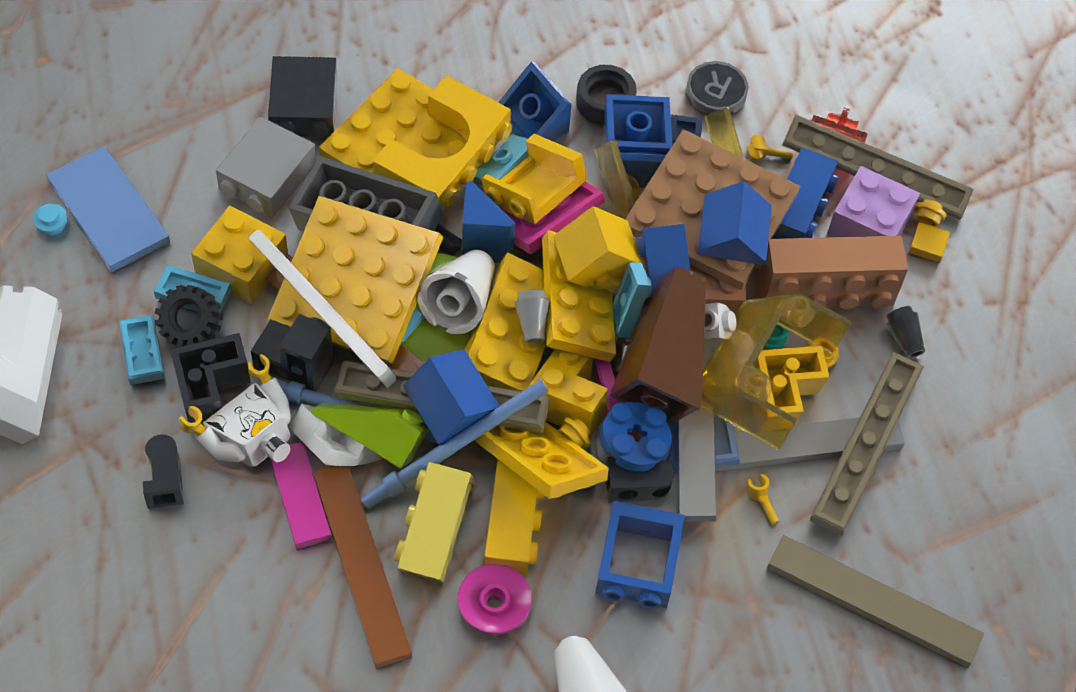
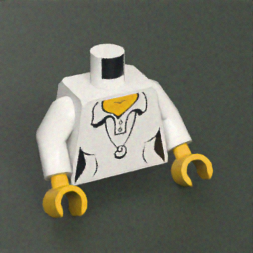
[179,354,291,467]

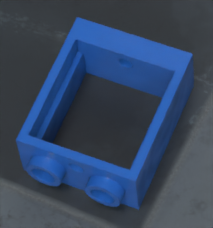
[595,501,685,609]

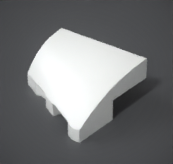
[289,404,383,466]

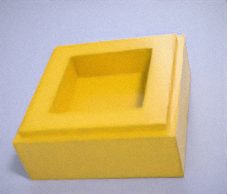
[908,222,950,263]

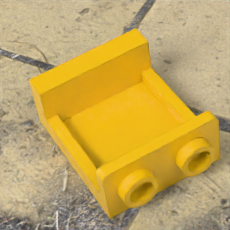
[481,134,587,224]

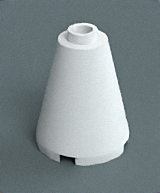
[417,250,495,334]
[554,636,627,692]

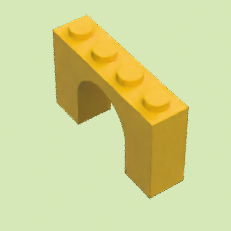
[372,75,512,212]

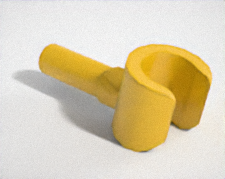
[747,135,793,160]
[747,474,779,525]

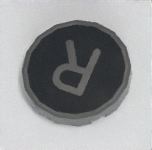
[686,61,749,117]

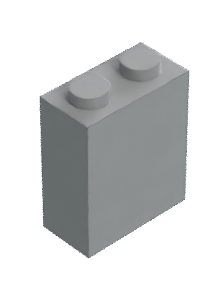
[216,117,316,217]

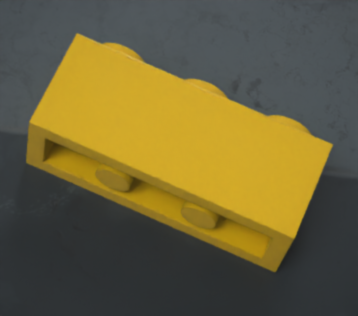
[484,460,544,577]

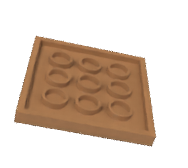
[625,129,801,290]

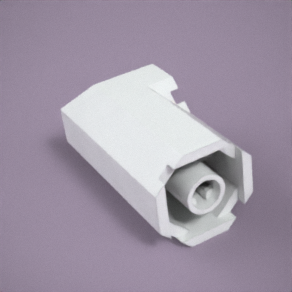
[0,285,62,444]

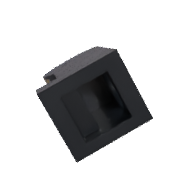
[143,434,184,509]
[605,456,674,503]

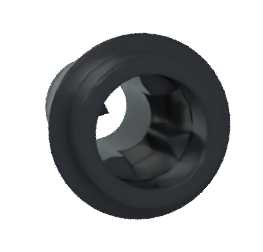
[886,306,926,359]

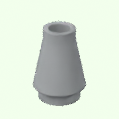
[515,290,549,343]

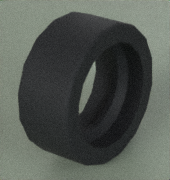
[576,65,637,125]

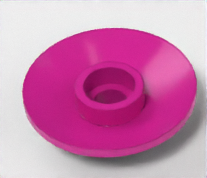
[458,564,532,634]

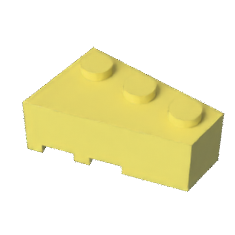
[394,462,476,583]

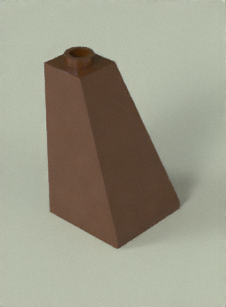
[609,267,706,424]

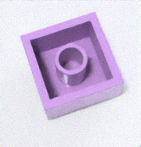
[827,166,920,237]

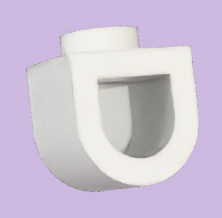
[704,302,736,342]

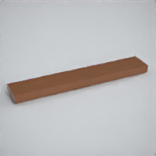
[313,466,412,669]

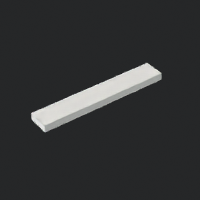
[248,230,396,388]

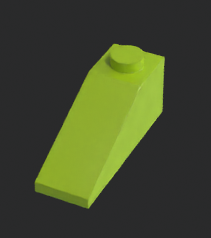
[311,402,429,468]

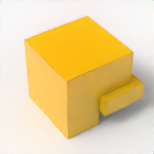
[553,206,643,293]

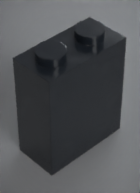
[268,56,338,138]

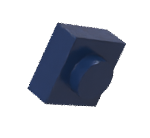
[671,114,703,144]

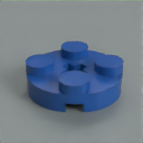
[599,402,672,471]

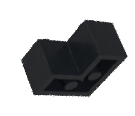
[251,314,334,392]
[170,333,251,426]

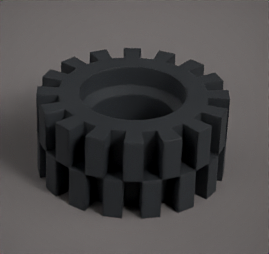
[155,285,223,347]

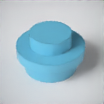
[33,204,68,236]

